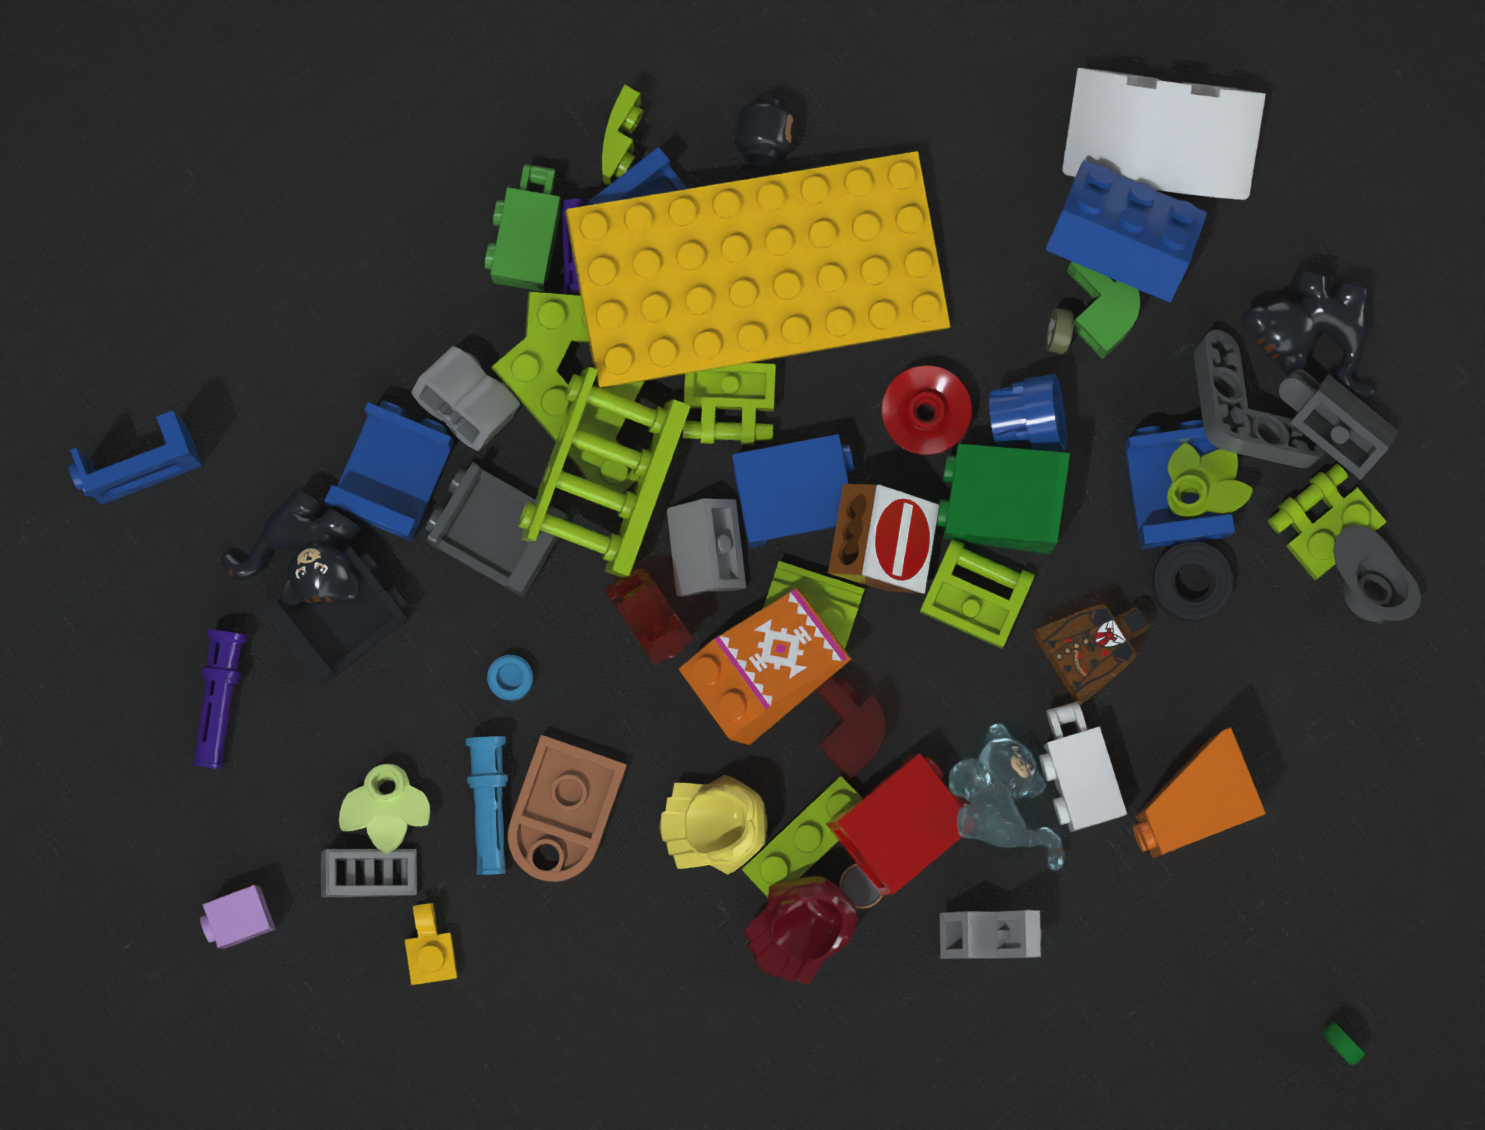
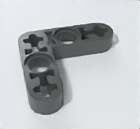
[1194,330,1326,468]

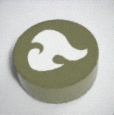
[1046,307,1074,354]

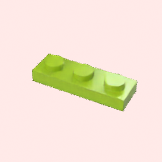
[742,776,862,898]

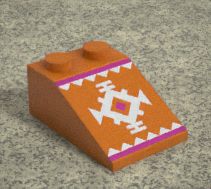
[679,588,852,745]

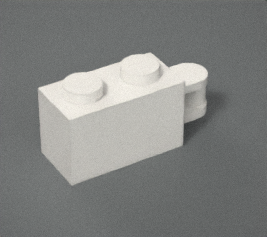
[1039,701,1127,832]

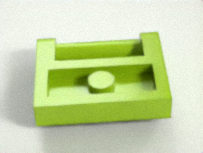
[920,538,1035,649]

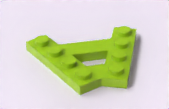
[491,292,644,493]

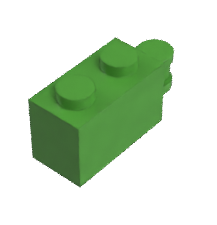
[485,164,562,292]

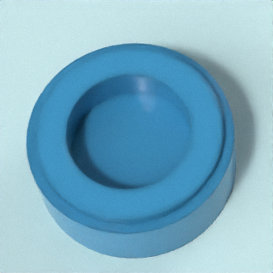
[487,655,533,701]

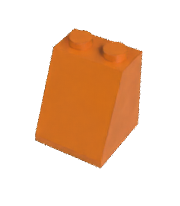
[1132,728,1266,858]

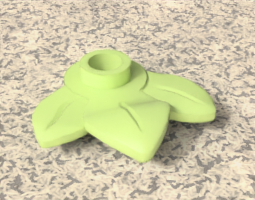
[339,764,430,854]

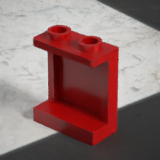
[826,753,976,896]

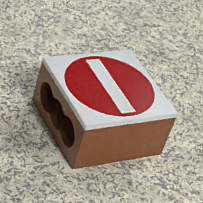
[828,484,939,594]

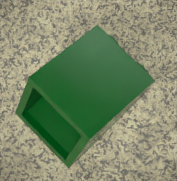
[936,444,1070,555]

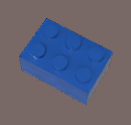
[1045,160,1207,303]

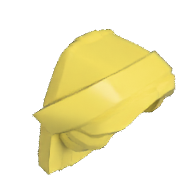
[659,775,768,875]

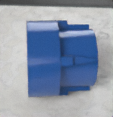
[989,374,1067,452]

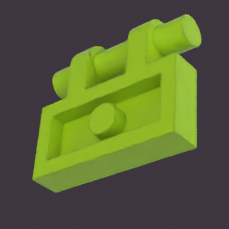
[683,363,776,445]
[1268,464,1386,580]

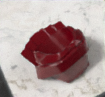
[743,875,857,985]

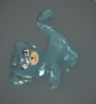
[949,723,1065,871]

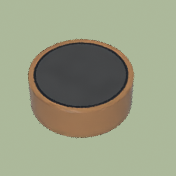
[839,864,882,909]

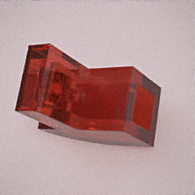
[604,565,693,665]
[814,677,885,781]

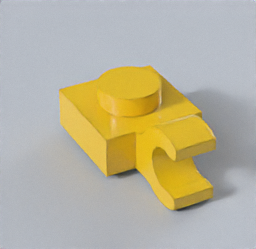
[405,903,458,985]

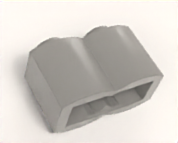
[411,346,520,451]

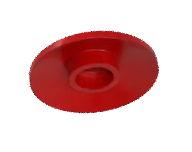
[882,365,972,455]

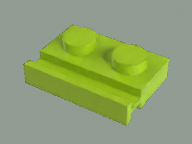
[763,561,864,649]

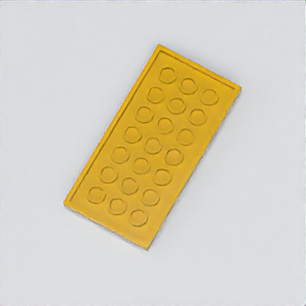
[565,151,950,389]

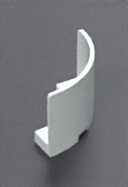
[1063,68,1266,200]

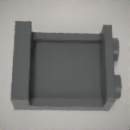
[425,462,569,598]

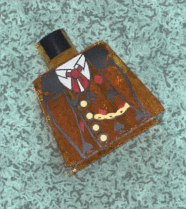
[1033,603,1149,706]

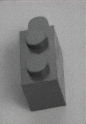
[1279,369,1398,480]

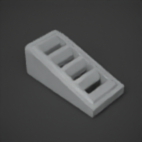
[321,849,417,897]

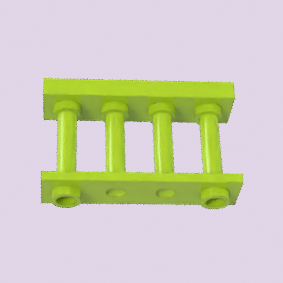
[518,367,691,577]

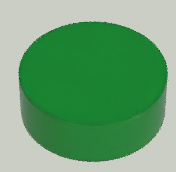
[1322,1021,1366,1065]

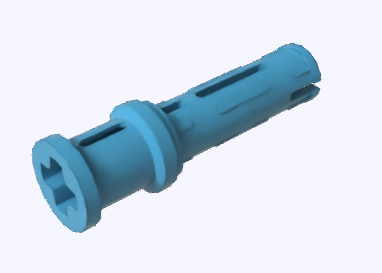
[465,736,508,875]

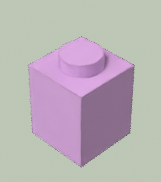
[200,885,276,949]

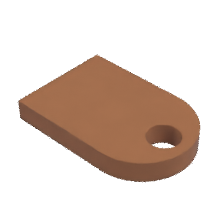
[508,735,627,882]

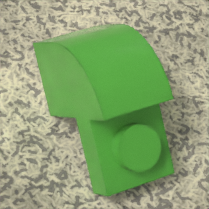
[1067,261,1140,360]

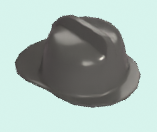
[1333,525,1421,624]

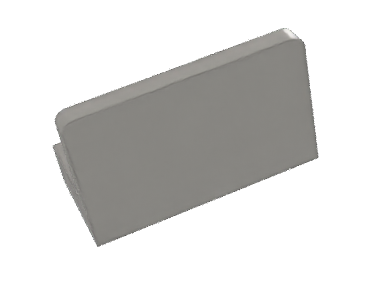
[667,499,746,596]

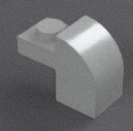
[940,910,1042,959]

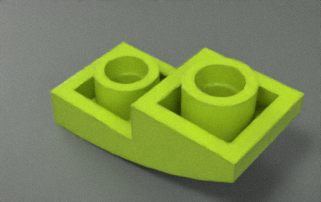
[602,85,644,186]

